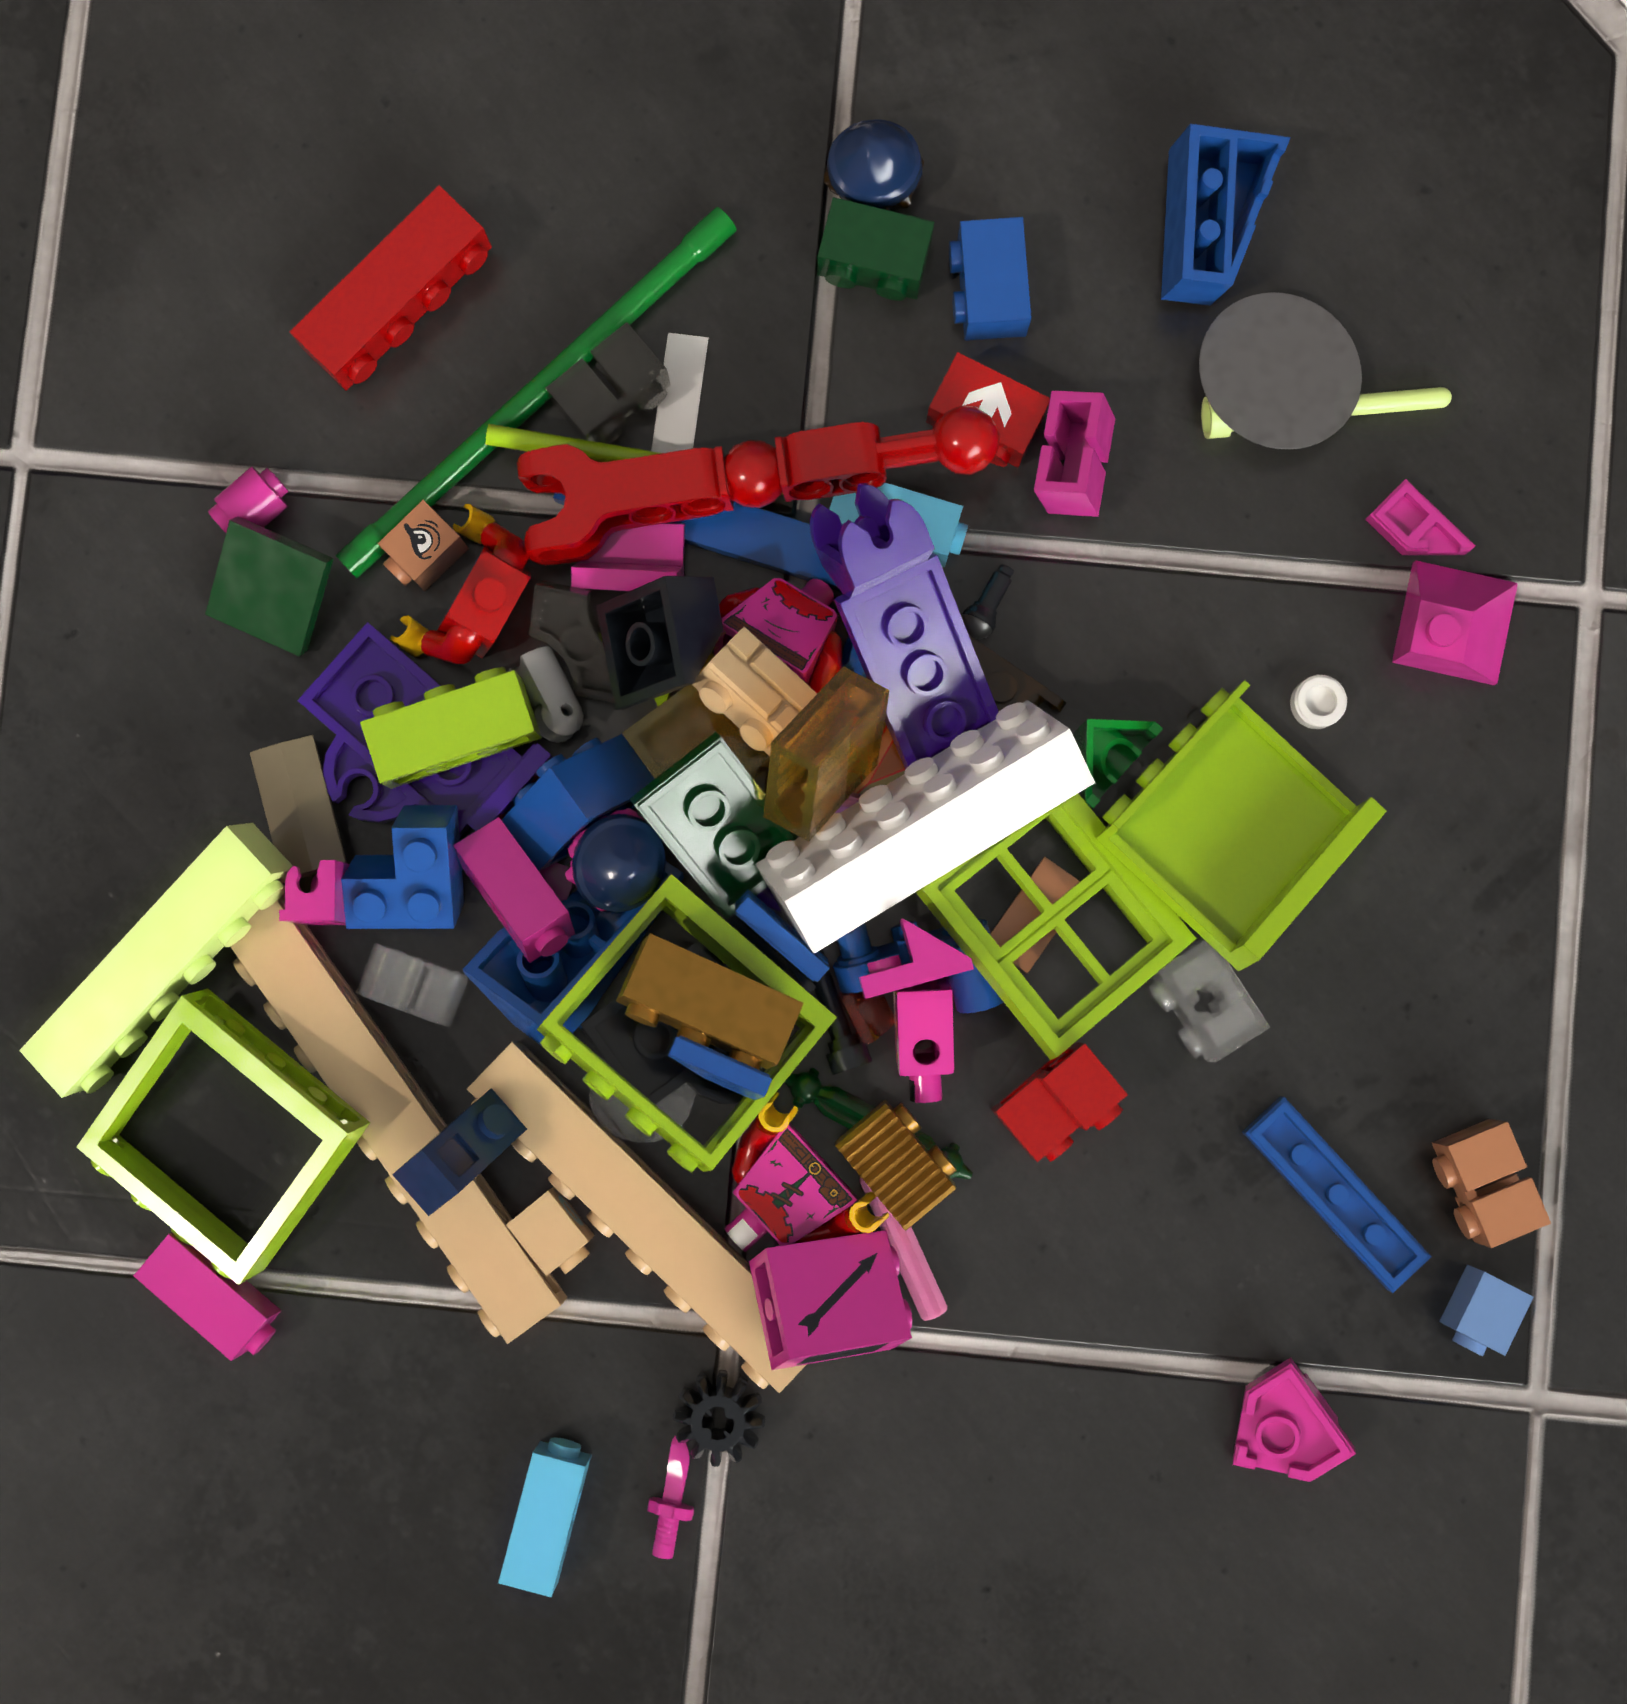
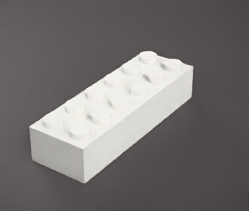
[755,700,1095,953]

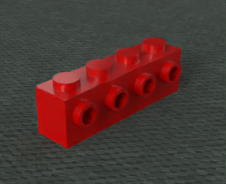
[289,185,492,391]

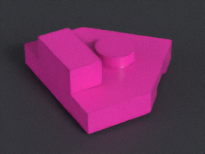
[1233,1357,1356,1482]

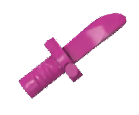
[647,1436,694,1559]

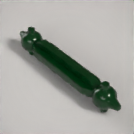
[784,1068,973,1180]

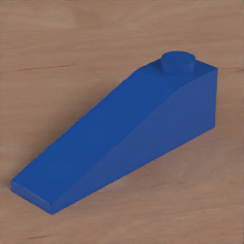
[462,862,684,1046]

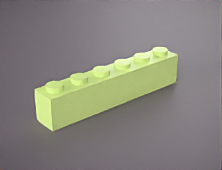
[19,823,293,1098]

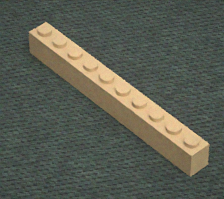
[230,893,568,1344]

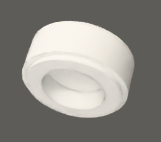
[1290,675,1347,729]

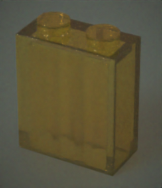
[764,666,890,842]

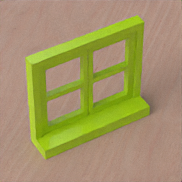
[916,793,1197,1060]

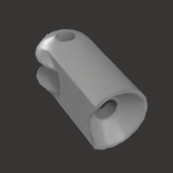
[509,646,584,743]

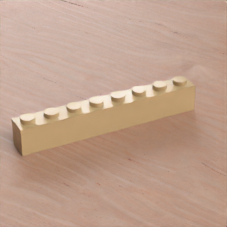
[467,1041,807,1393]

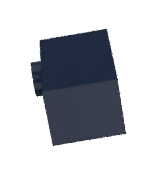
[392,1088,527,1216]

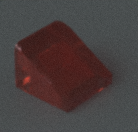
[839,992,895,1045]

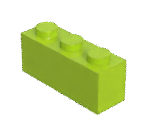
[360,667,542,789]

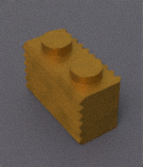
[835,1099,957,1231]

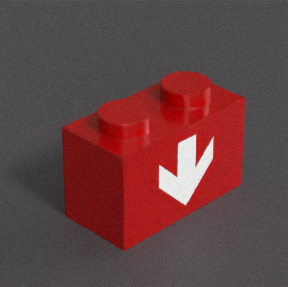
[926,352,1050,468]

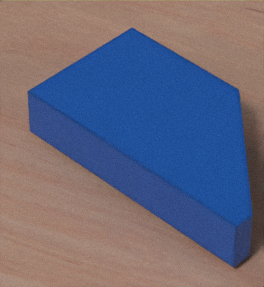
[668,1035,772,1100]

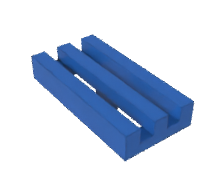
[735,889,830,982]

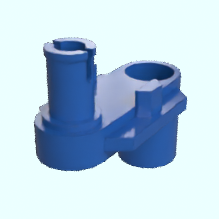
[833,919,1004,1013]

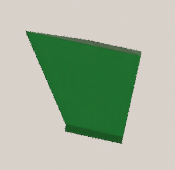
[1073,719,1163,809]

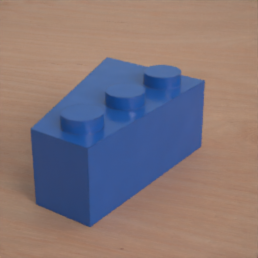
[1161,124,1291,306]

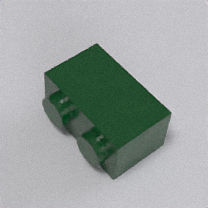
[817,197,934,301]

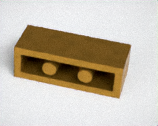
[616,933,804,1070]

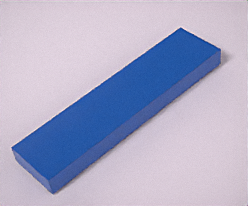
[1242,1096,1432,1293]

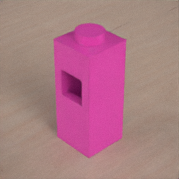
[453,817,575,963]
[133,1233,282,1361]

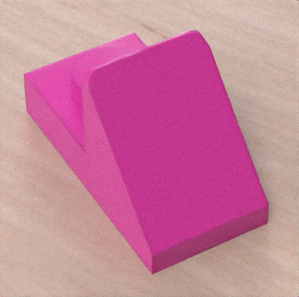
[858,919,974,999]

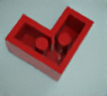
[991,1042,1128,1162]

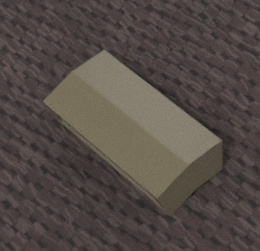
[250,735,347,879]

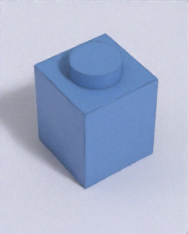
[1439,1265,1534,1357]

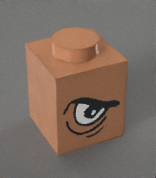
[378,500,469,591]

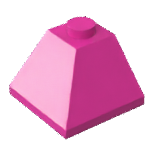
[1392,560,1518,685]

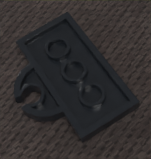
[579,914,816,1105]

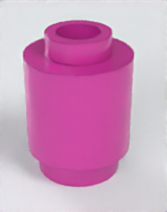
[208,466,289,533]

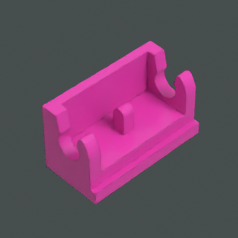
[279,860,350,925]

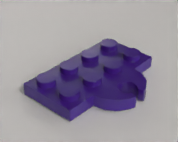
[297,622,522,838]

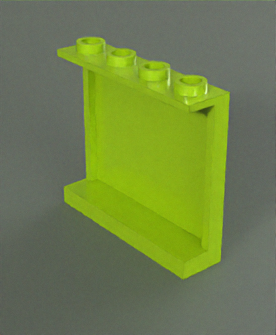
[1096,680,1387,972]

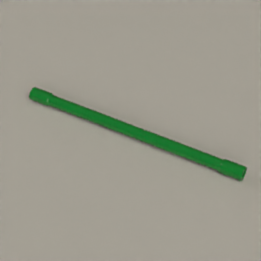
[335,207,737,578]

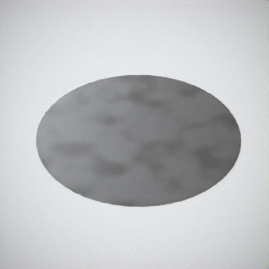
[1199,292,1362,449]

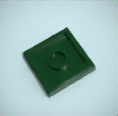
[205,516,334,657]

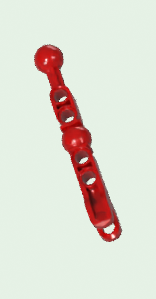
[517,406,1000,565]

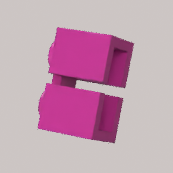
[1034,391,1115,517]

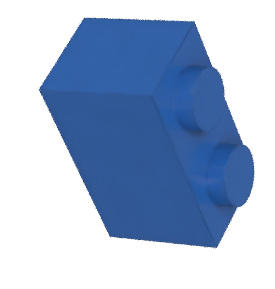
[949,217,1031,341]

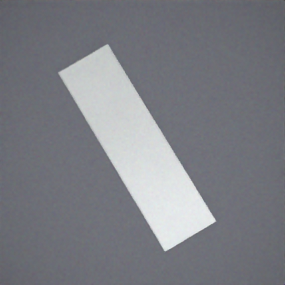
[651,333,709,453]

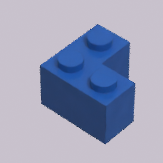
[502,734,655,871]
[341,805,464,929]

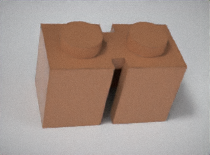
[1432,1119,1551,1248]

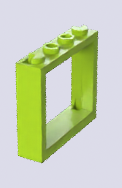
[537,874,837,1173]
[77,989,370,1285]

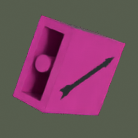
[749,1230,912,1370]

